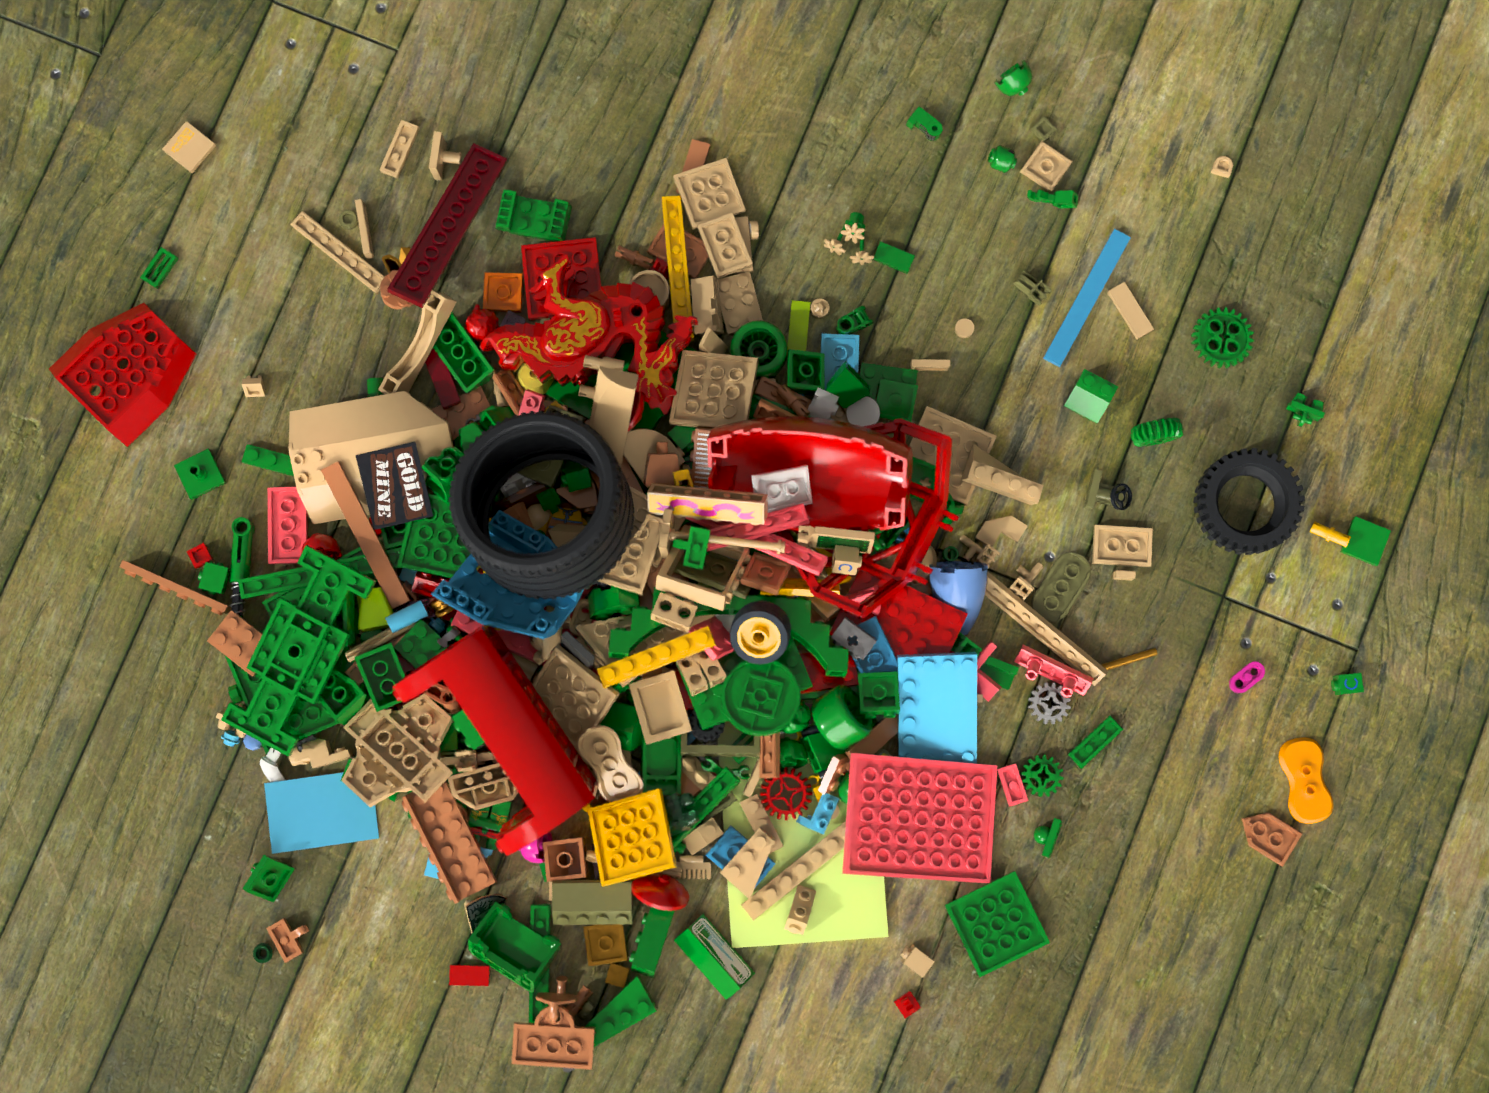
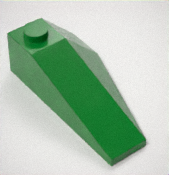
[306,659,366,726]

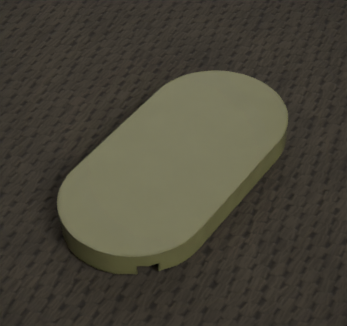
[1031,552,1091,623]

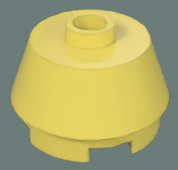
[517,363,555,395]

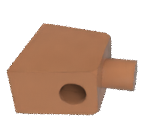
[643,441,682,486]

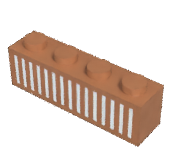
[689,427,713,489]

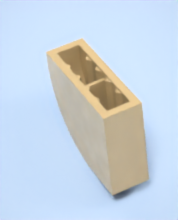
[623,428,685,488]

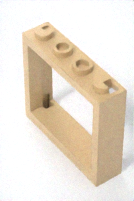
[656,524,752,611]

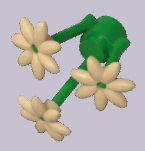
[824,212,874,265]

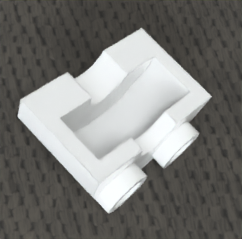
[808,388,839,420]

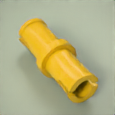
[1310,521,1351,548]

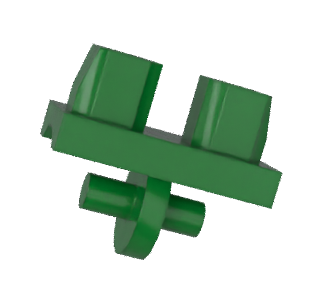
[1286,393,1325,427]

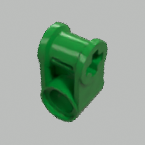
[836,305,873,335]

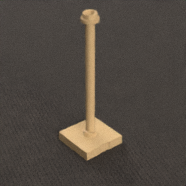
[659,509,786,558]

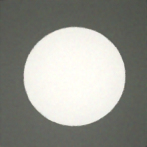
[847,396,880,427]

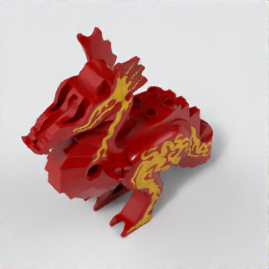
[480,254,698,415]

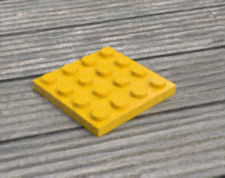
[588,789,677,887]

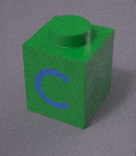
[1331,673,1364,695]

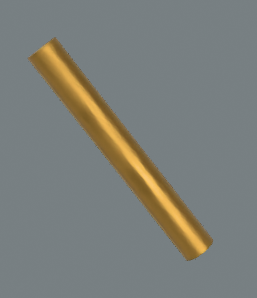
[1101,648,1157,670]

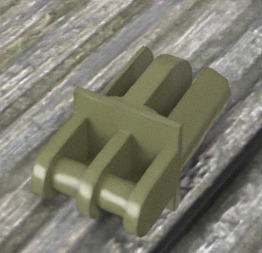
[1013,269,1052,306]

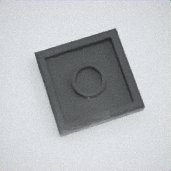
[560,631,594,671]

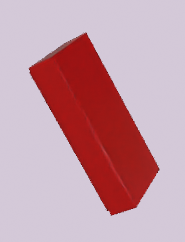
[449,965,490,986]

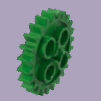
[1191,307,1254,369]

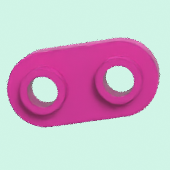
[1229,662,1265,693]

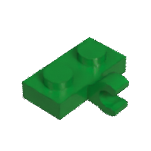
[673,526,711,569]

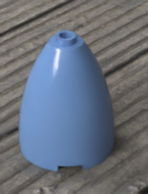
[929,561,988,635]

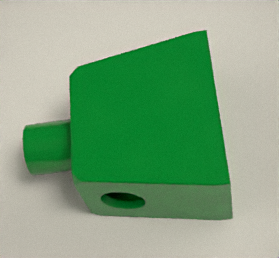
[826,361,871,408]

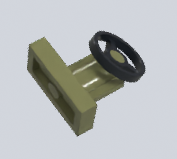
[1083,469,1132,510]

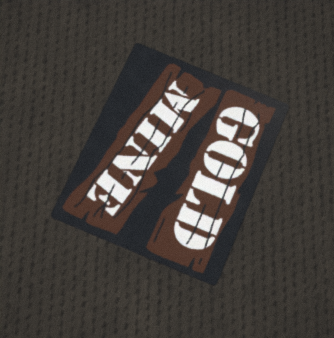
[356,442,433,530]

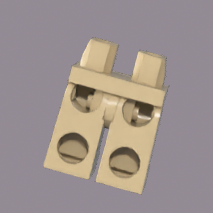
[676,650,726,697]

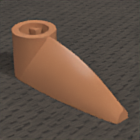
[423,683,461,714]

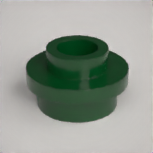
[253,943,273,963]

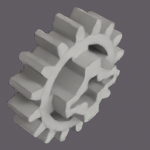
[1028,682,1071,724]

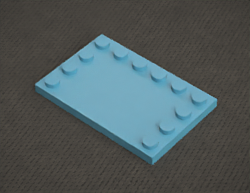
[897,652,977,764]

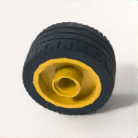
[730,601,791,665]

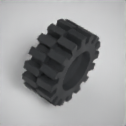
[689,710,725,742]

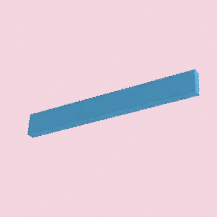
[1043,229,1131,367]

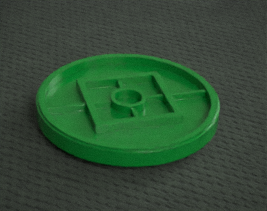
[721,660,801,736]

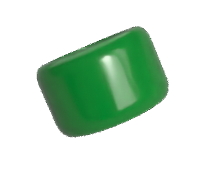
[730,320,787,380]
[811,685,872,750]

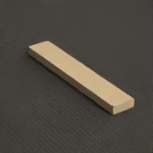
[290,210,385,295]

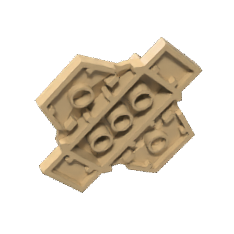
[341,694,453,807]

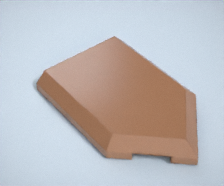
[1242,813,1303,867]

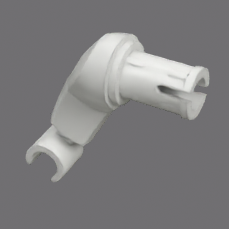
[260,748,286,782]

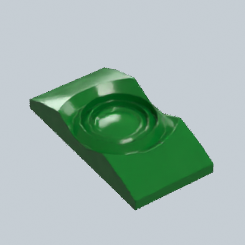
[640,730,681,795]

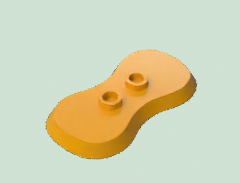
[1278,737,1334,824]

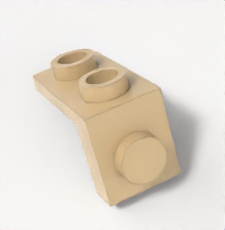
[784,885,816,935]

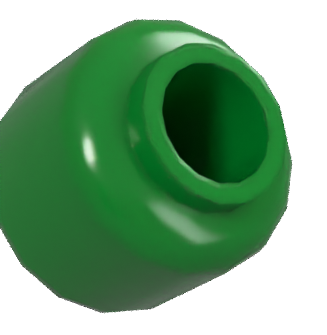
[988,145,1017,173]

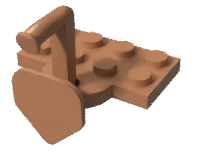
[512,976,595,1070]

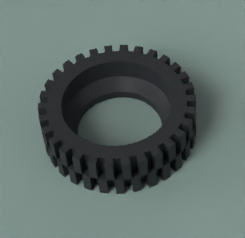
[1194,448,1305,555]

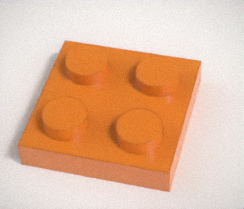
[483,272,523,312]

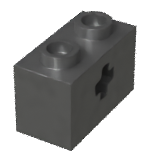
[831,617,877,660]

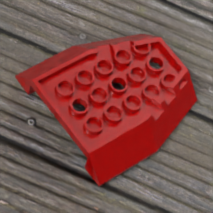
[49,303,197,447]

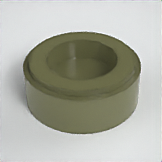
[339,210,358,230]

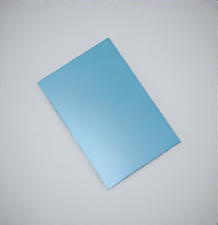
[264,772,379,854]

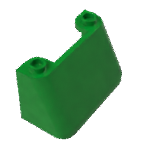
[468,902,561,992]

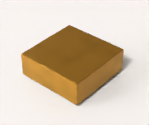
[605,963,630,988]

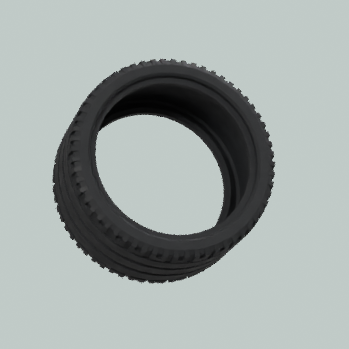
[449,411,634,599]

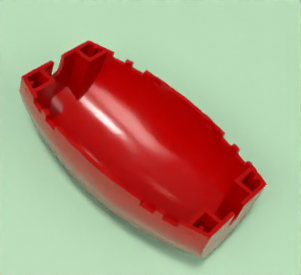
[707,416,913,532]

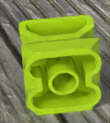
[357,587,398,632]

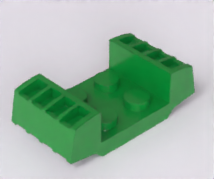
[495,190,572,241]

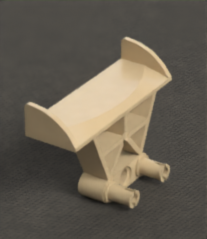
[578,355,639,467]

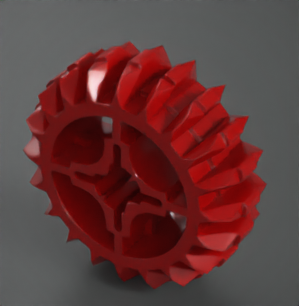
[760,767,813,821]

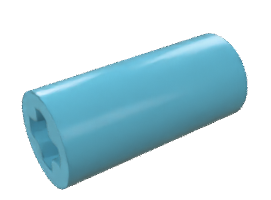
[385,600,428,633]

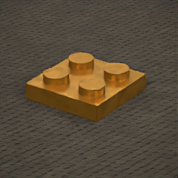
[583,924,628,966]

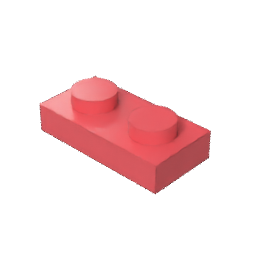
[997,763,1028,807]

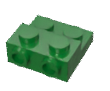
[858,672,900,719]

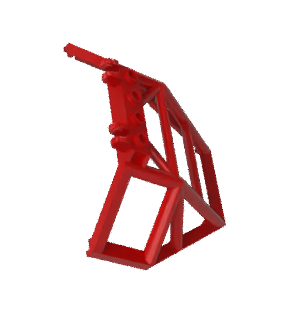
[777,418,959,618]

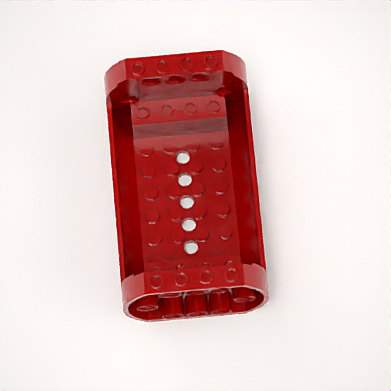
[393,625,598,856]

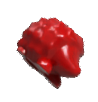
[465,304,499,342]

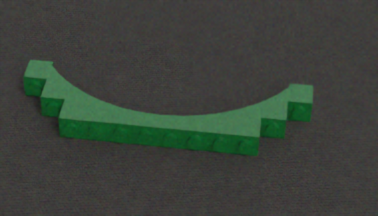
[608,587,849,677]

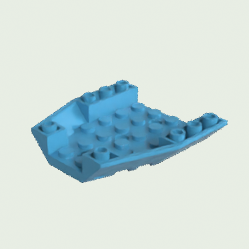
[432,510,584,639]

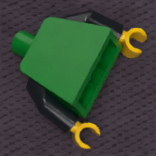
[792,725,845,787]

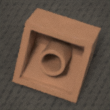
[556,483,599,516]
[543,837,589,882]

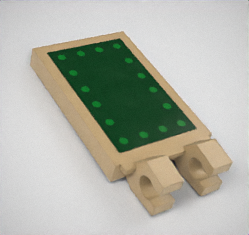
[797,526,875,554]

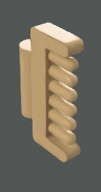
[672,855,711,880]

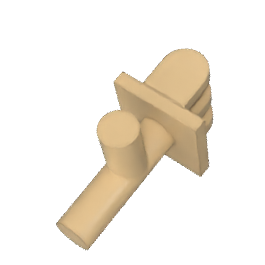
[959,534,1000,569]
[1009,563,1043,601]

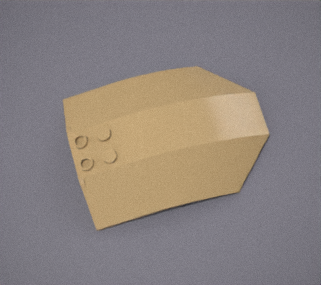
[288,391,453,524]

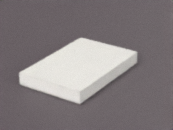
[751,465,813,513]

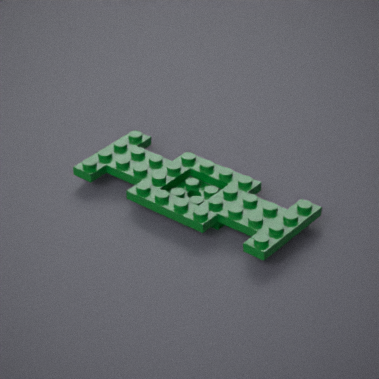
[221,545,376,757]

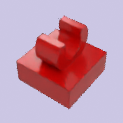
[650,257,669,280]
[894,990,921,1018]

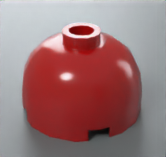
[301,533,342,560]

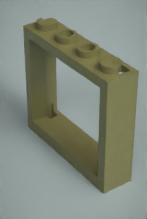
[681,710,760,757]

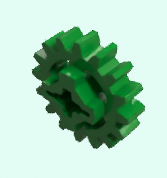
[1020,755,1064,797]

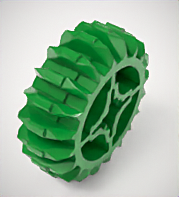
[1131,417,1184,447]

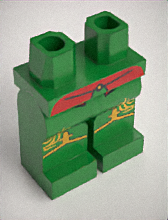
[468,801,513,851]

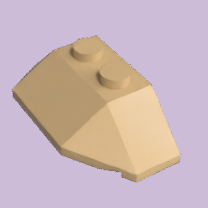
[448,763,518,810]

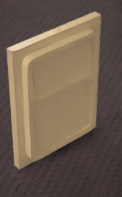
[629,670,692,745]

